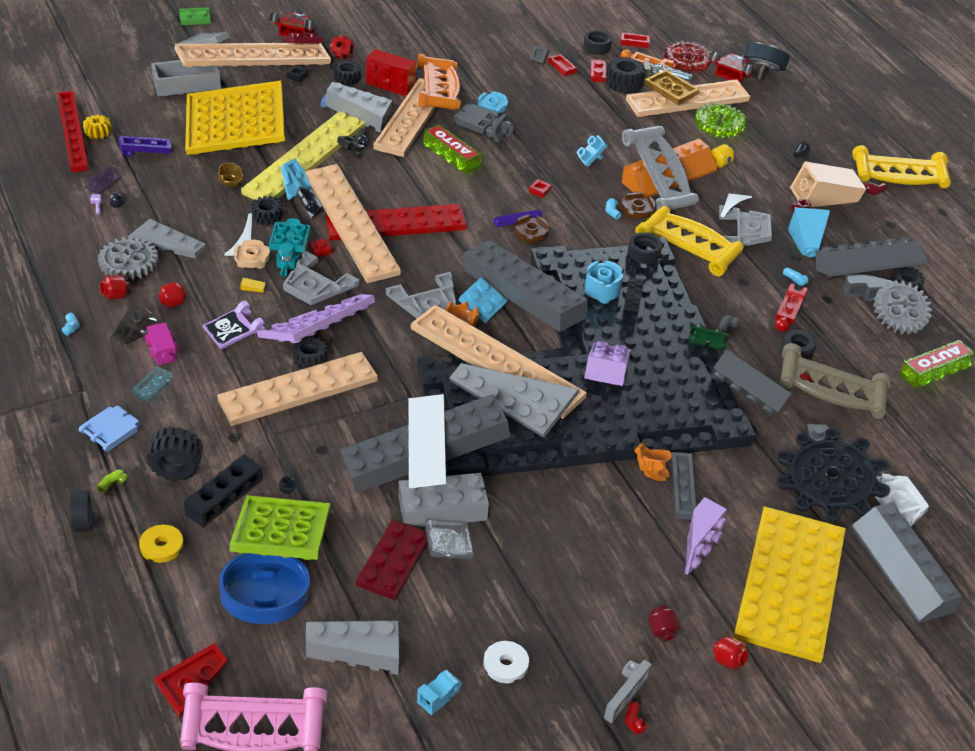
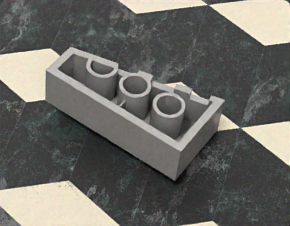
[325,82,392,133]
[306,621,399,675]

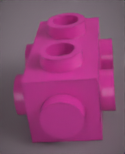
[145,322,179,365]

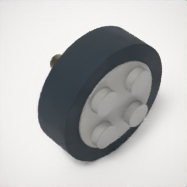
[743,42,790,81]

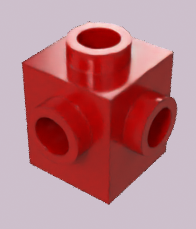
[330,35,355,59]

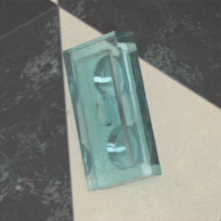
[132,366,173,402]

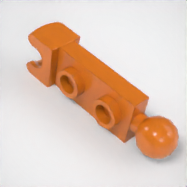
[621,49,674,73]

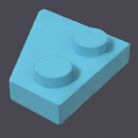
[281,158,311,200]

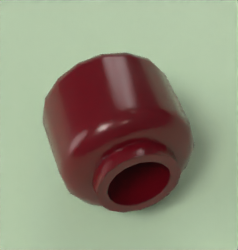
[648,606,680,641]

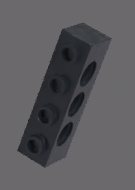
[184,454,263,528]

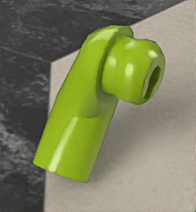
[96,469,128,494]

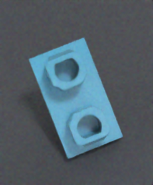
[577,135,608,167]

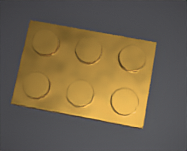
[644,69,699,105]

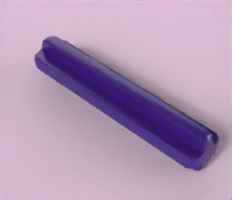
[494,209,542,227]

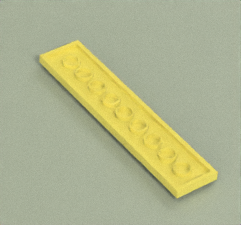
[241,112,366,200]

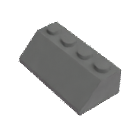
[712,350,791,416]

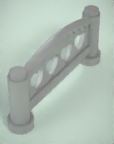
[622,125,699,210]

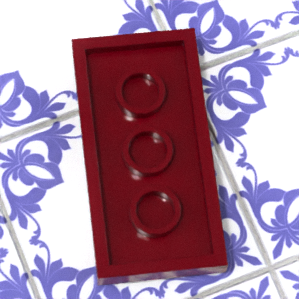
[356,519,431,601]

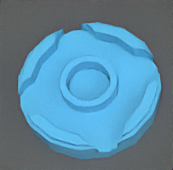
[478,92,509,113]

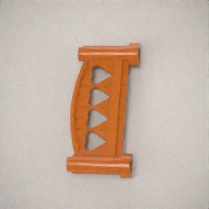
[416,53,460,110]

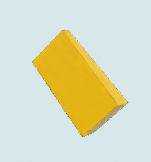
[241,278,266,292]

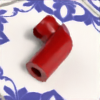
[624,702,647,734]

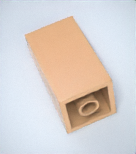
[790,162,866,207]

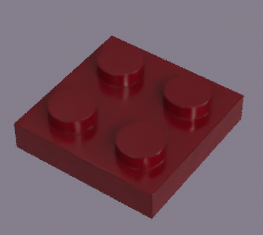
[284,33,323,43]

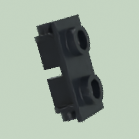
[296,186,323,218]

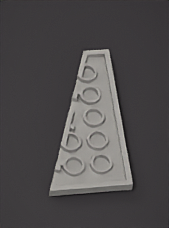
[450,363,579,438]

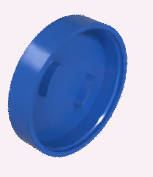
[219,553,310,624]

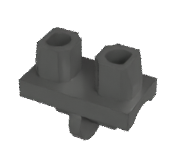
[486,114,514,142]

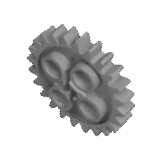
[98,237,158,281]
[873,280,932,335]

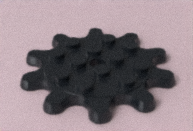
[776,428,890,523]

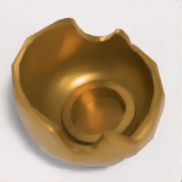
[218,163,244,188]

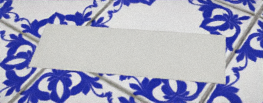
[409,394,446,488]

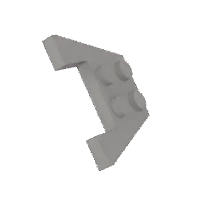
[719,205,772,249]
[283,251,359,305]
[386,272,456,319]

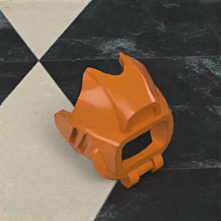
[446,302,479,327]
[635,443,672,481]

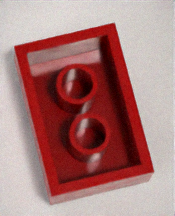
[366,49,416,96]

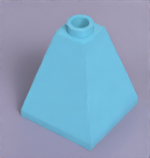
[788,207,829,257]

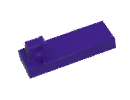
[119,135,172,156]

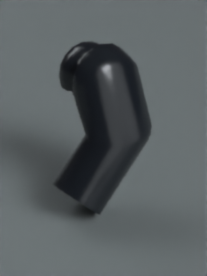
[354,128,368,146]

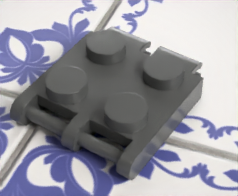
[453,104,499,133]

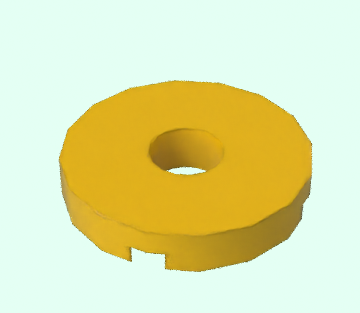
[139,524,184,563]

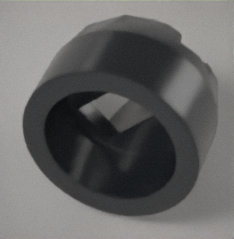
[109,193,124,208]
[279,476,296,494]

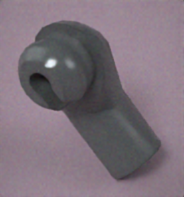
[717,315,739,332]

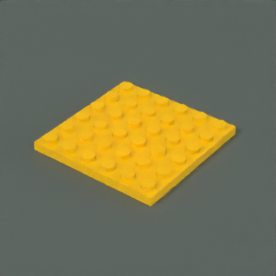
[185,81,285,155]

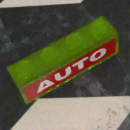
[423,124,482,175]
[899,339,975,389]

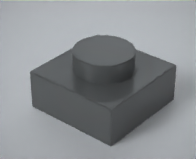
[530,45,549,65]

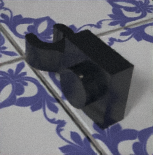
[337,136,365,157]

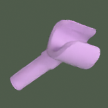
[91,194,102,215]

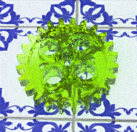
[695,102,746,137]

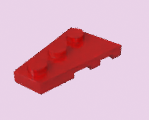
[154,643,228,718]

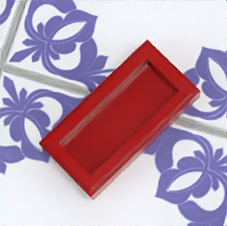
[620,33,650,48]
[548,54,577,76]

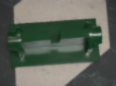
[689,325,729,350]

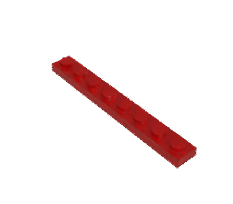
[57,91,88,172]

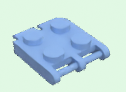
[79,405,140,452]

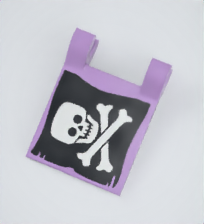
[202,301,266,350]

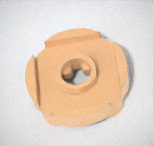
[234,240,270,269]

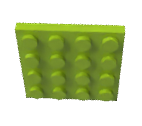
[230,495,330,560]

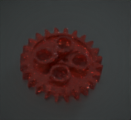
[664,41,712,73]

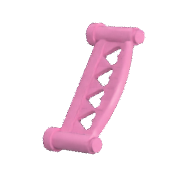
[180,683,328,751]

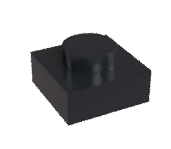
[286,65,308,82]

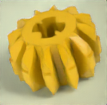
[83,114,112,140]

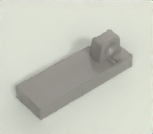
[604,660,652,723]

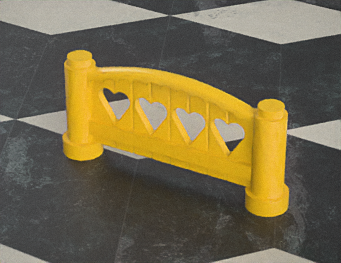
[852,145,951,189]
[635,206,744,276]

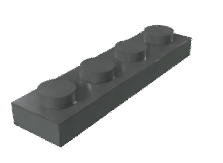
[671,452,696,520]

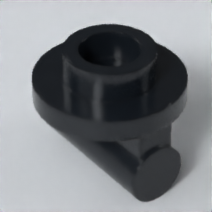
[793,141,810,158]

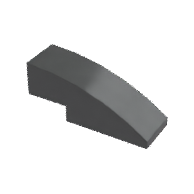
[841,274,900,301]

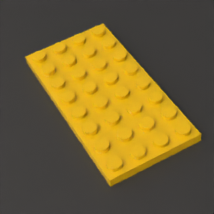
[733,506,846,663]

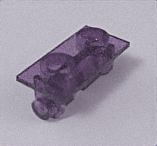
[85,165,121,194]

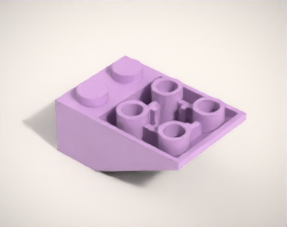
[584,341,631,386]
[685,497,727,575]

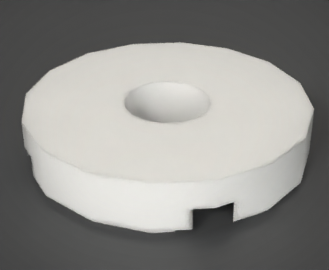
[483,641,529,683]

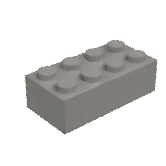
[151,60,221,97]
[398,473,489,528]

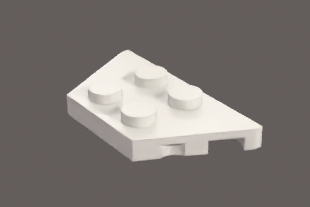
[876,474,929,527]

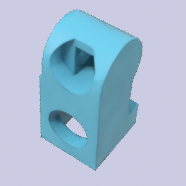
[417,670,462,715]

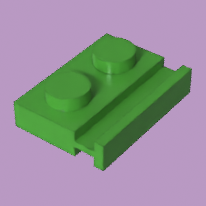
[179,7,211,25]

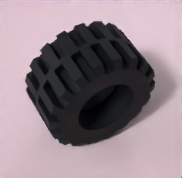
[606,57,645,94]
[147,427,203,481]

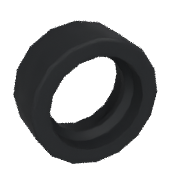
[583,30,612,55]
[628,232,662,264]
[70,490,93,532]

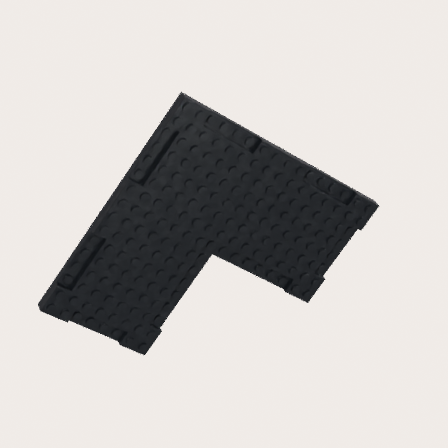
[417,237,755,476]

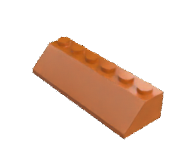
[622,139,717,198]

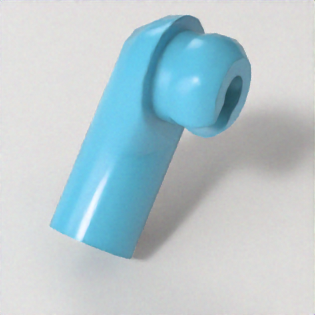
[605,198,621,220]
[783,267,808,286]
[62,313,80,336]

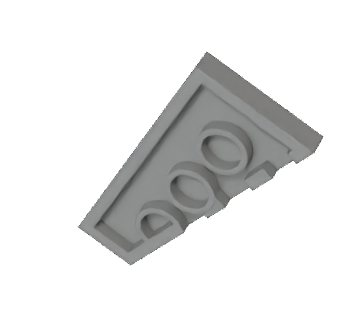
[179,32,229,44]
[127,219,206,259]

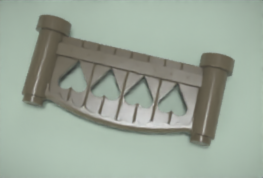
[780,343,891,419]

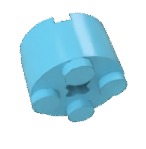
[584,261,623,303]

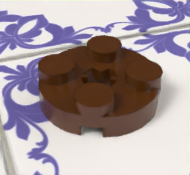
[621,192,655,219]
[514,215,549,244]

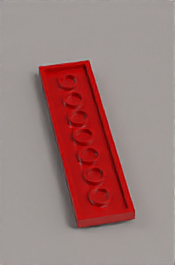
[325,204,466,241]

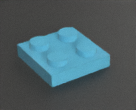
[459,278,508,323]

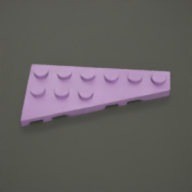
[256,294,375,343]

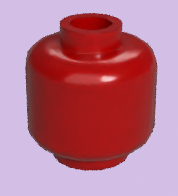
[100,275,129,300]
[158,282,187,308]
[713,636,749,670]

